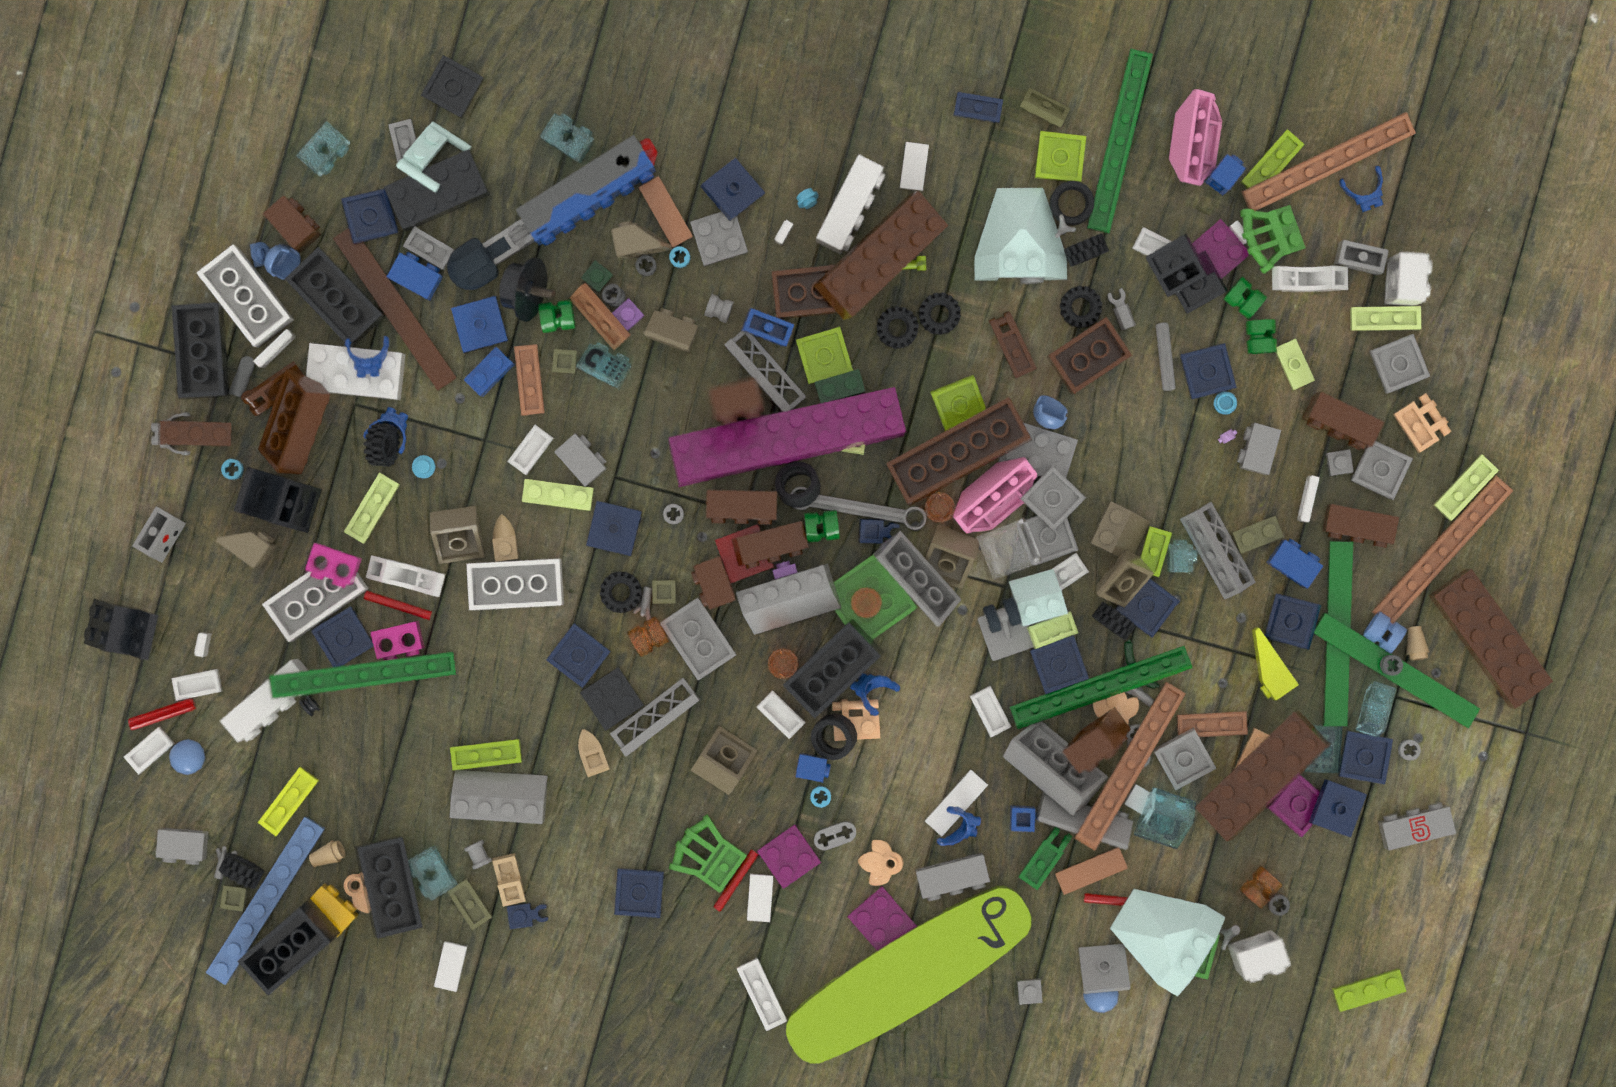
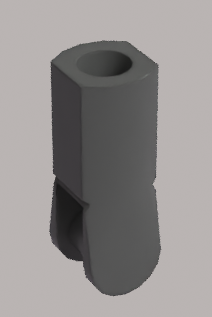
[229,356,255,398]

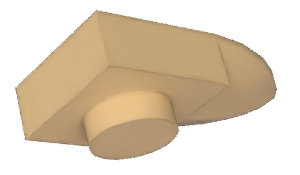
[492,514,519,562]
[578,729,610,777]

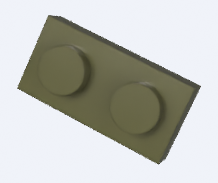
[1020,88,1071,127]
[1231,516,1284,554]
[448,878,493,930]

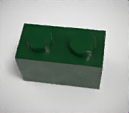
[814,369,865,404]

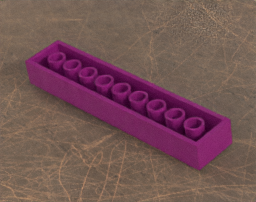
[668,387,906,487]

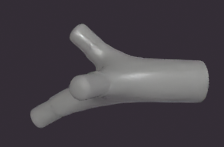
[1055,214,1076,238]
[633,587,653,624]
[1126,687,1154,707]
[214,846,238,879]
[1220,925,1240,950]

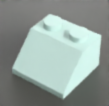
[1008,569,1068,626]

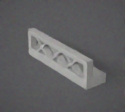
[724,331,806,412]
[1180,502,1256,600]
[610,678,700,756]

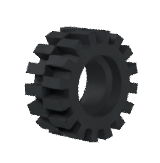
[1064,234,1109,267]
[1060,286,1103,328]
[919,292,961,335]
[877,306,919,349]
[364,424,400,467]
[600,571,642,613]
[1092,601,1136,640]
[218,852,264,889]

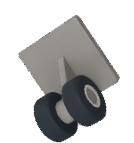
[978,597,1034,661]

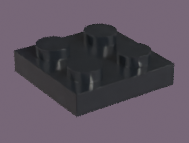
[421,55,484,119]
[580,667,644,731]

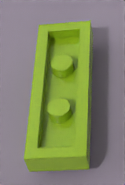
[1241,129,1305,188]
[450,739,522,770]
[1332,969,1407,1012]

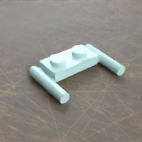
[396,121,472,192]

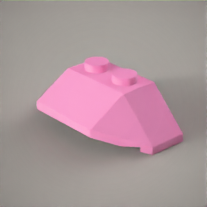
[1169,89,1222,186]
[953,457,1037,534]

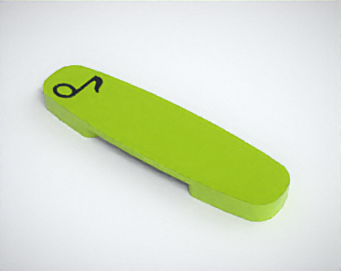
[786,886,1031,1064]

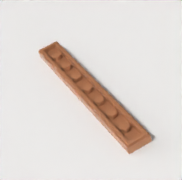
[1241,112,1416,211]
[1372,475,1513,623]
[1075,682,1186,850]

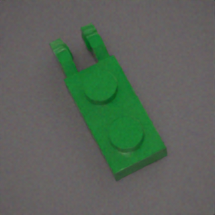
[1018,826,1072,890]

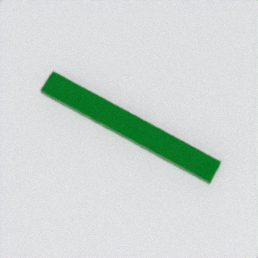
[1087,49,1153,234]
[1323,541,1353,726]
[1314,613,1480,728]
[1010,645,1193,729]
[268,652,456,699]

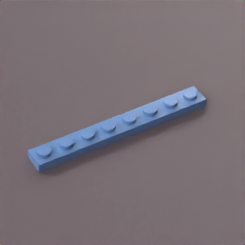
[206,816,325,985]

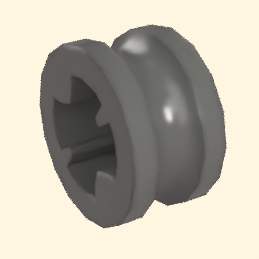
[636,255,657,277]
[602,284,626,307]
[1380,655,1403,676]
[1268,894,1290,916]

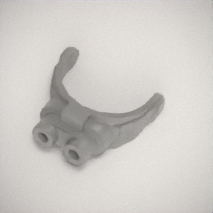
[151,412,190,455]

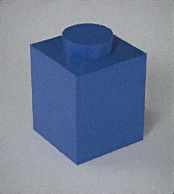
[796,753,831,782]
[1010,805,1035,832]

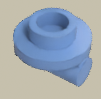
[250,242,270,268]

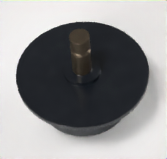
[499,257,556,322]

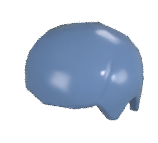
[264,244,301,280]
[1033,395,1067,430]
[169,739,205,775]
[1083,991,1119,1013]

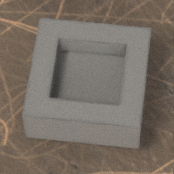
[1326,450,1354,476]
[1017,978,1042,1005]

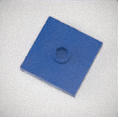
[451,296,508,353]

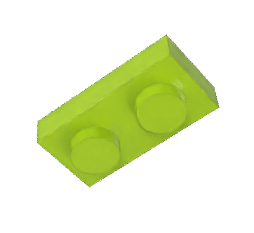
[1140,526,1172,577]

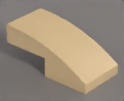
[492,853,526,907]

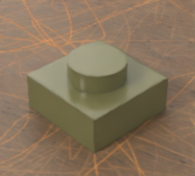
[552,349,577,374]
[652,580,676,604]
[220,884,248,912]

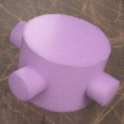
[1218,429,1237,444]

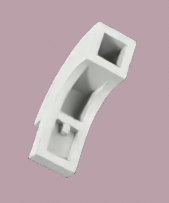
[1272,266,1348,292]
[366,555,445,597]

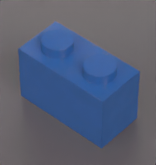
[1205,154,1246,196]
[387,252,443,301]
[741,308,794,347]
[464,347,515,397]
[1266,539,1323,589]

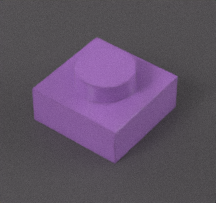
[612,298,644,331]
[773,561,798,579]

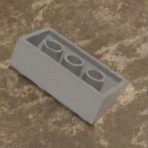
[873,531,961,627]
[736,564,841,635]
[1003,721,1108,816]
[450,770,548,824]
[1035,791,1133,850]

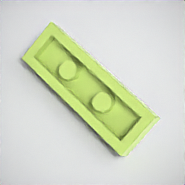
[1350,306,1421,331]
[1433,454,1499,521]
[344,472,400,544]
[522,479,594,511]

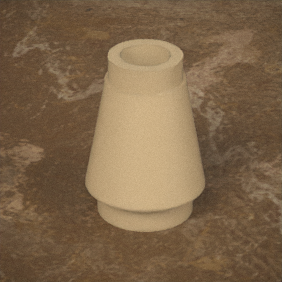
[1406,626,1429,661]
[309,840,346,867]

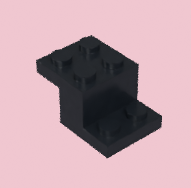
[1145,233,1228,314]
[233,466,322,533]
[84,599,158,660]

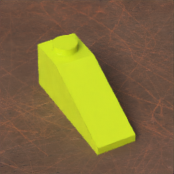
[1252,627,1299,701]

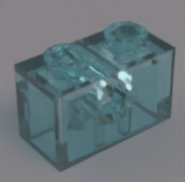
[540,113,595,164]
[296,121,351,177]
[1356,681,1396,738]
[408,845,457,901]

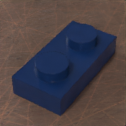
[954,92,1003,123]

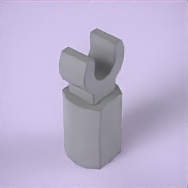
[1107,289,1136,331]

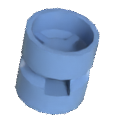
[1363,611,1407,654]

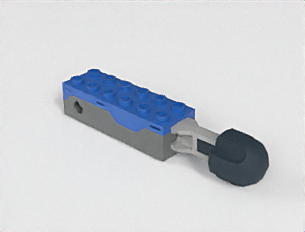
[447,135,658,290]

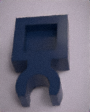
[858,519,900,544]
[507,903,549,929]

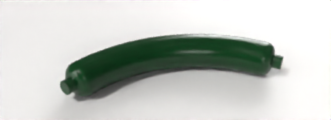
[1124,639,1159,689]

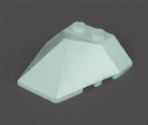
[974,188,1067,281]
[1110,889,1225,996]

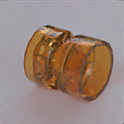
[924,493,955,523]
[851,587,882,618]
[627,616,670,657]
[768,648,798,679]
[1239,865,1283,909]

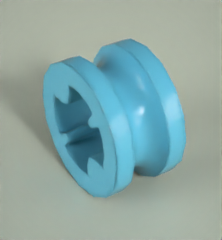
[669,247,690,268]
[221,459,244,480]
[810,786,831,807]

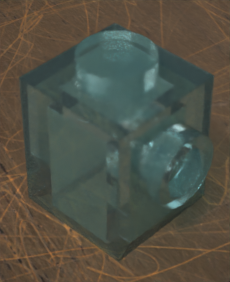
[1167,540,1197,572]

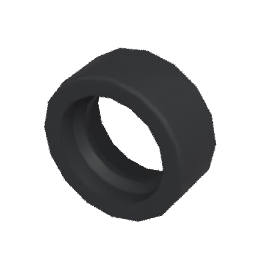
[1050,181,1094,226]
[775,462,821,508]
[811,713,857,760]

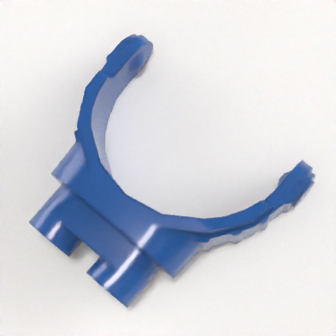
[1339,166,1384,212]
[345,336,389,378]
[363,407,408,454]
[850,673,900,716]
[937,806,981,846]

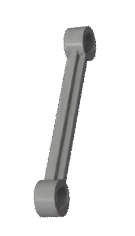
[791,487,927,530]

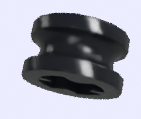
[299,694,321,717]

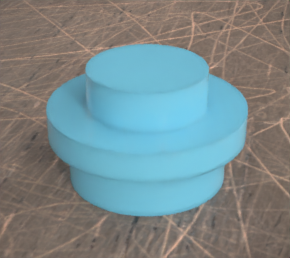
[796,188,819,209]
[1214,391,1237,415]
[412,455,435,478]

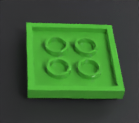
[834,555,917,639]

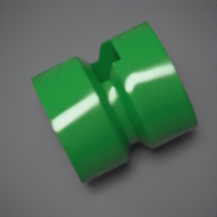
[1223,276,1267,320]
[539,299,576,333]
[1245,319,1277,354]
[804,510,840,543]

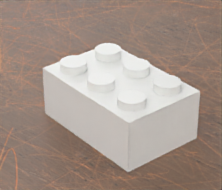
[1384,252,1432,306]
[1228,930,1291,982]

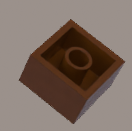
[263,195,321,253]
[691,556,737,610]

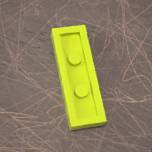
[258,767,319,836]

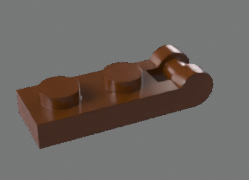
[988,311,1037,379]
[241,361,305,416]

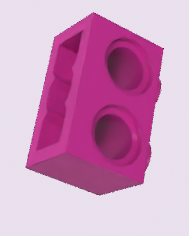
[305,543,362,588]
[370,621,425,661]

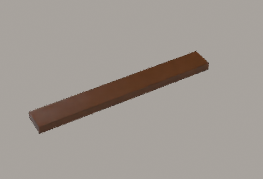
[333,228,457,391]

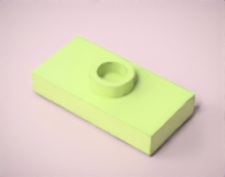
[1275,339,1315,390]
[1027,611,1078,649]

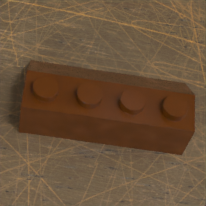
[258,369,330,474]

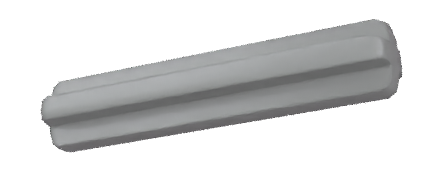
[1156,322,1175,391]

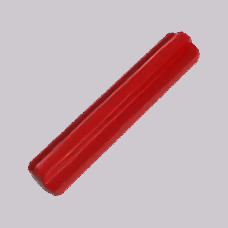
[128,698,196,730]

